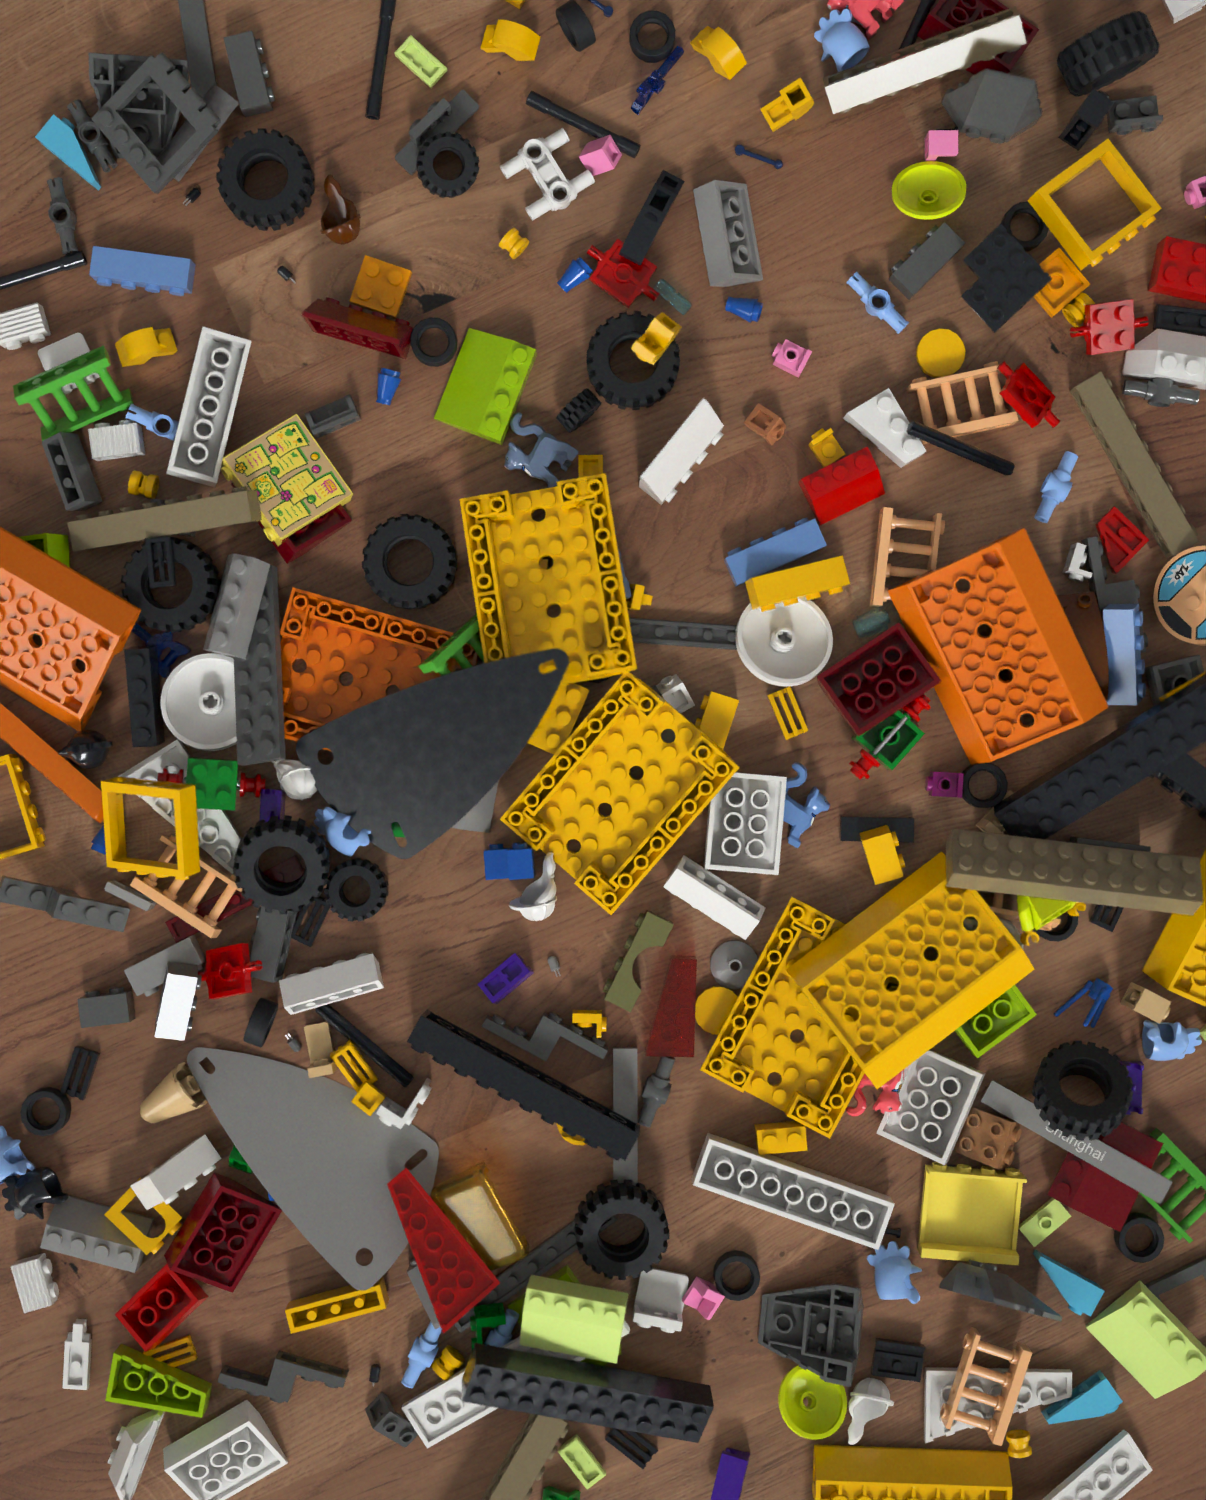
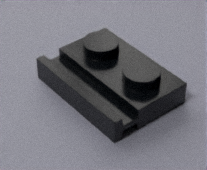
[871,1338,925,1382]

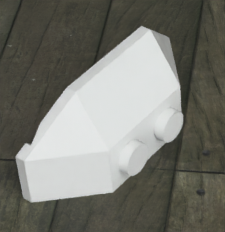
[1121,329,1206,390]
[108,1409,165,1500]

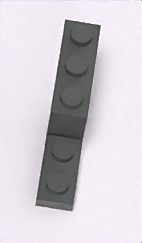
[1081,536,1148,653]
[0,876,130,932]
[482,1012,608,1061]
[218,1350,349,1403]

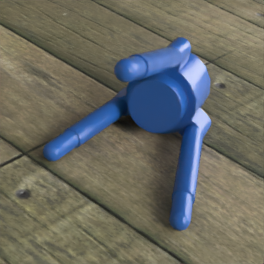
[1054,978,1113,1028]

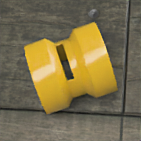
[1062,293,1095,327]
[128,470,160,499]
[431,1345,465,1381]

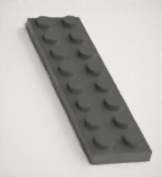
[233,565,286,766]

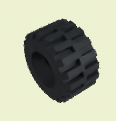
[416,132,479,198]
[324,858,389,922]

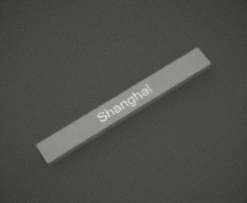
[981,1080,1173,1204]

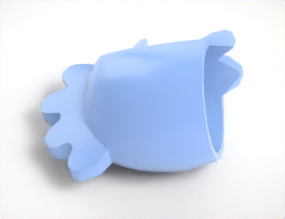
[814,9,870,72]
[314,807,371,857]
[1142,1020,1202,1061]
[0,1125,35,1184]
[867,1241,922,1304]

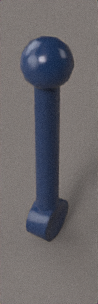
[588,0,613,17]
[735,145,783,169]

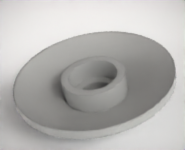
[710,941,758,989]

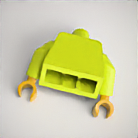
[1017,895,1086,946]

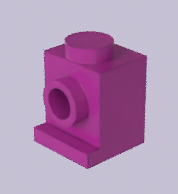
[925,771,964,798]

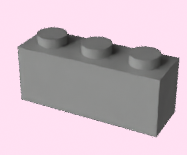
[124,935,206,997]

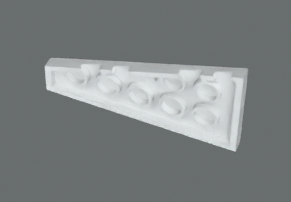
[119,739,241,874]
[924,1367,1072,1443]

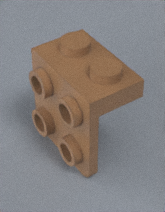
[954,1107,1022,1169]

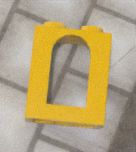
[104,1177,183,1255]

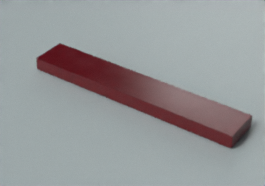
[165,855,304,943]

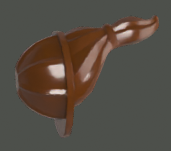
[320,174,361,245]

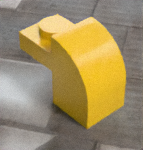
[481,20,541,61]
[690,26,747,80]
[760,77,814,132]
[631,312,682,365]
[115,327,178,367]

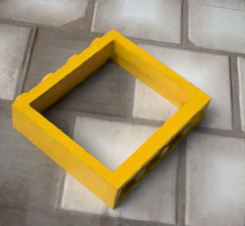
[1027,139,1162,270]
[0,754,45,860]
[101,776,200,880]

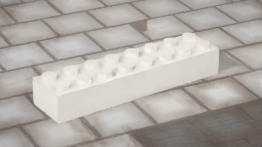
[692,1133,895,1250]

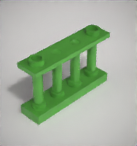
[13,345,134,441]
[419,613,484,676]
[1139,1128,1206,1243]

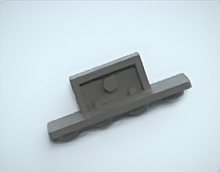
[395,90,479,175]

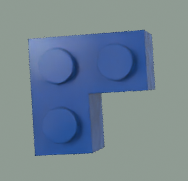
[483,842,535,880]

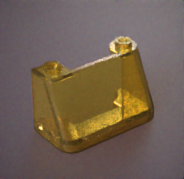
[431,1161,530,1271]

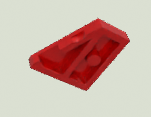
[1095,506,1149,574]

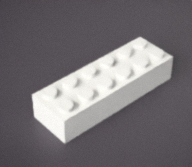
[166,327,251,487]

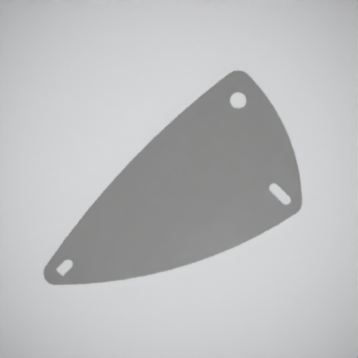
[187,1047,439,1290]

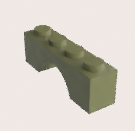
[602,910,674,1012]

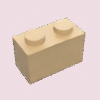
[1120,982,1171,1024]

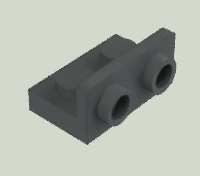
[1107,95,1163,135]

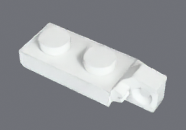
[62,1319,92,1390]

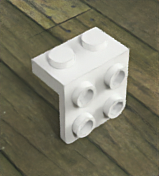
[38,333,100,395]
[376,1078,432,1129]
[632,1268,689,1333]

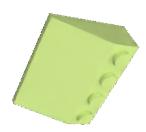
[520,1275,629,1364]
[1086,1280,1206,1399]

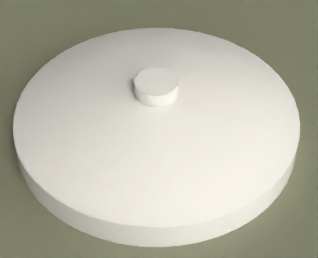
[735,597,833,687]
[160,653,237,751]

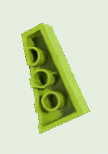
[105,1344,212,1418]

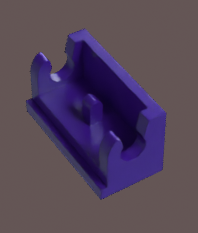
[259,789,286,822]
[478,953,534,1004]
[1120,1061,1144,1115]
[711,1448,751,1500]

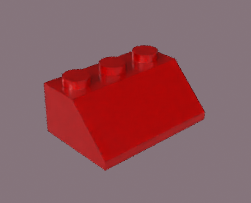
[798,446,885,526]
[115,1264,209,1352]

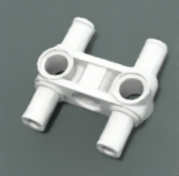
[500,128,595,221]

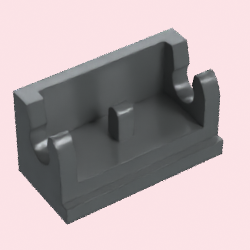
[304,394,361,438]

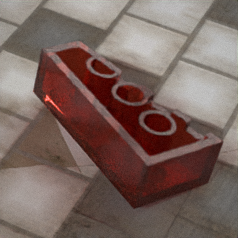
[644,955,697,1057]

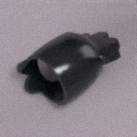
[58,730,113,769]
[2,1167,69,1220]

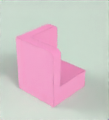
[925,130,958,161]
[579,135,622,176]
[682,1276,725,1320]

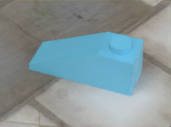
[35,114,101,191]
[1033,1250,1105,1317]
[1041,1370,1123,1424]

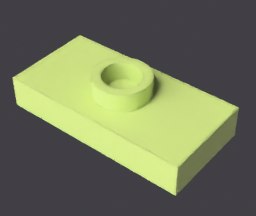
[394,35,447,88]
[1018,1198,1072,1247]
[557,1434,606,1490]

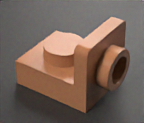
[744,403,786,445]

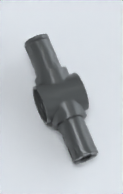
[67,100,118,173]
[47,178,78,255]
[1122,378,1200,407]
[638,1053,675,1127]

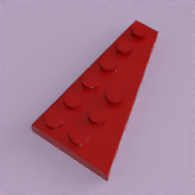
[387,1168,500,1334]

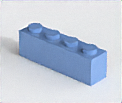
[89,246,196,296]
[724,517,827,587]
[1103,604,1146,706]

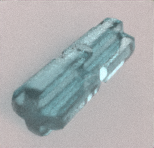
[654,279,692,315]

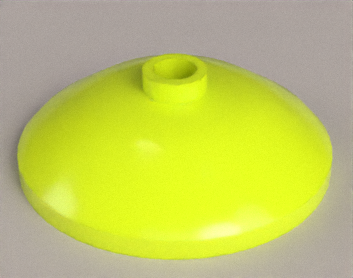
[892,161,966,220]
[778,1365,847,1440]

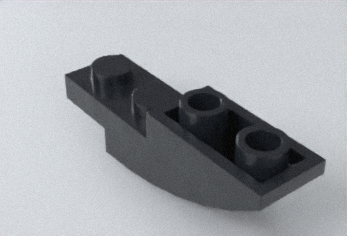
[619,170,684,266]

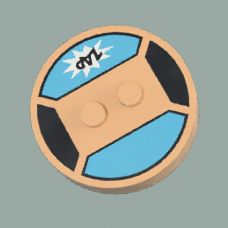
[1153,545,1206,646]

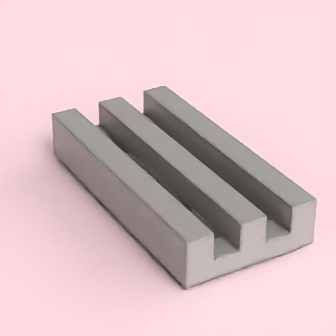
[104,880,156,911]

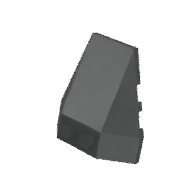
[89,53,189,159]
[941,69,1043,144]
[939,1260,1062,1322]
[758,1284,864,1387]

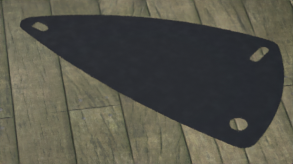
[296,648,569,859]

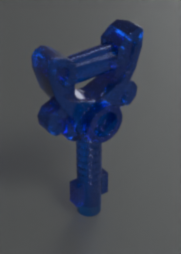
[631,46,684,115]
[132,623,191,678]

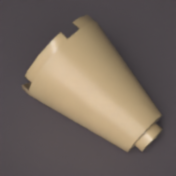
[140,1062,208,1123]

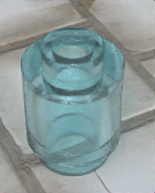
[852,607,891,639]

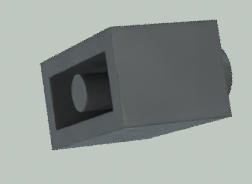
[77,987,136,1028]

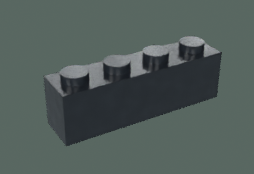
[124,645,165,747]

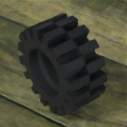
[556,388,601,433]

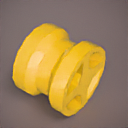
[499,227,529,259]
[1005,1429,1032,1458]

